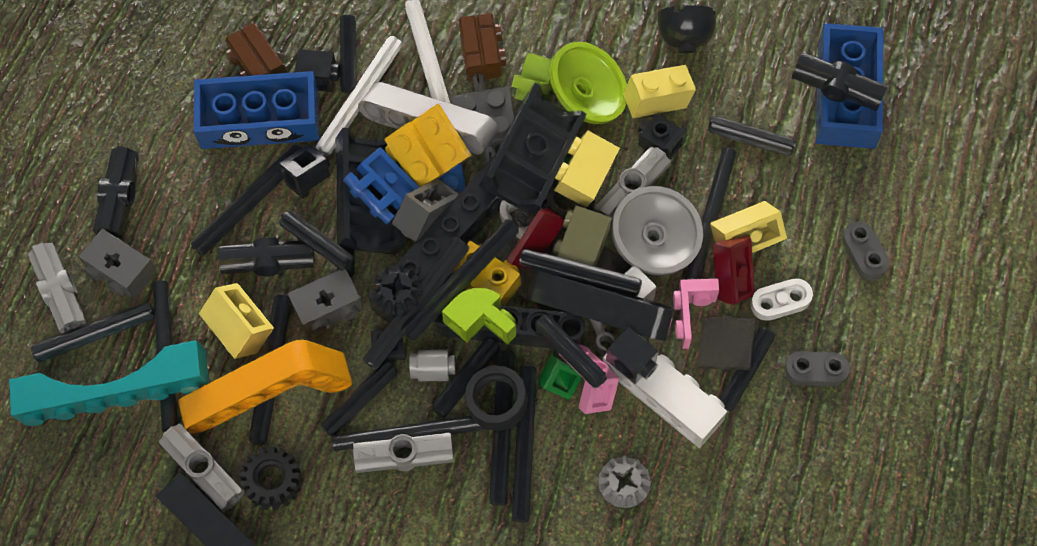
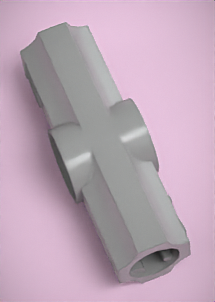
[593,146,671,218]
[28,243,87,334]
[159,423,245,513]
[353,433,454,473]

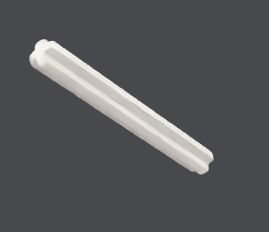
[405,0,450,104]
[316,36,402,156]

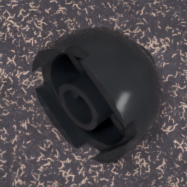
[658,5,716,54]

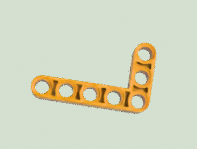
[178,340,352,434]

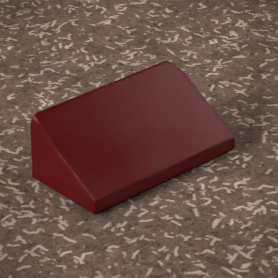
[507,208,564,270]
[713,237,755,305]

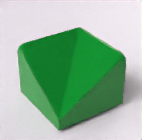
[538,354,582,400]

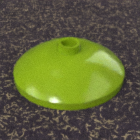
[549,42,627,124]

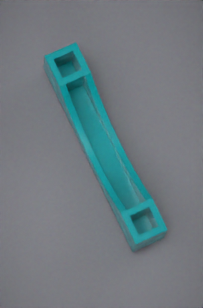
[9,340,209,426]

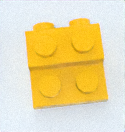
[384,104,472,187]

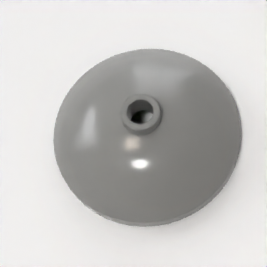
[611,186,703,275]

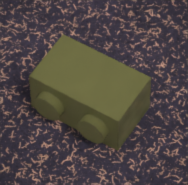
[553,205,613,267]

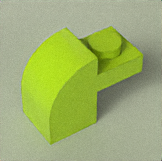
[511,53,552,101]
[442,288,516,344]

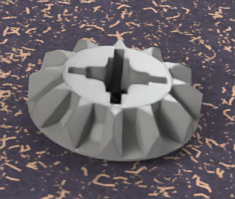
[598,455,651,508]

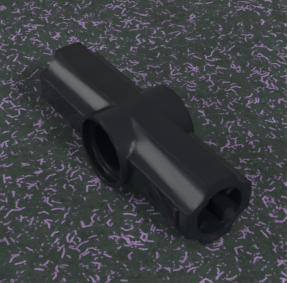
[791,52,887,111]
[93,146,139,238]
[218,237,315,276]

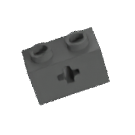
[392,178,459,241]
[79,228,157,300]
[288,269,363,336]

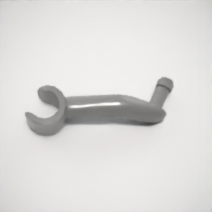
[590,319,615,355]

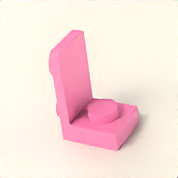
[673,279,719,349]
[559,345,620,414]

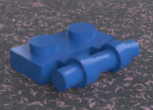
[343,147,419,225]

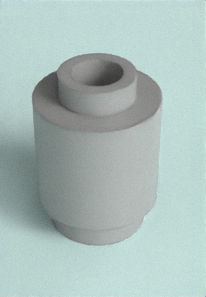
[409,349,456,382]

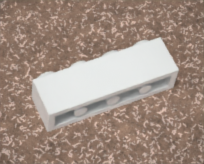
[602,335,727,449]

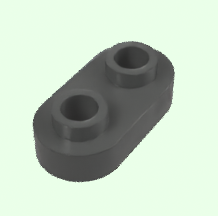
[842,222,889,281]
[784,351,850,386]

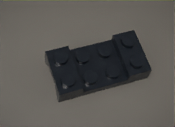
[479,83,586,217]
[335,128,404,255]

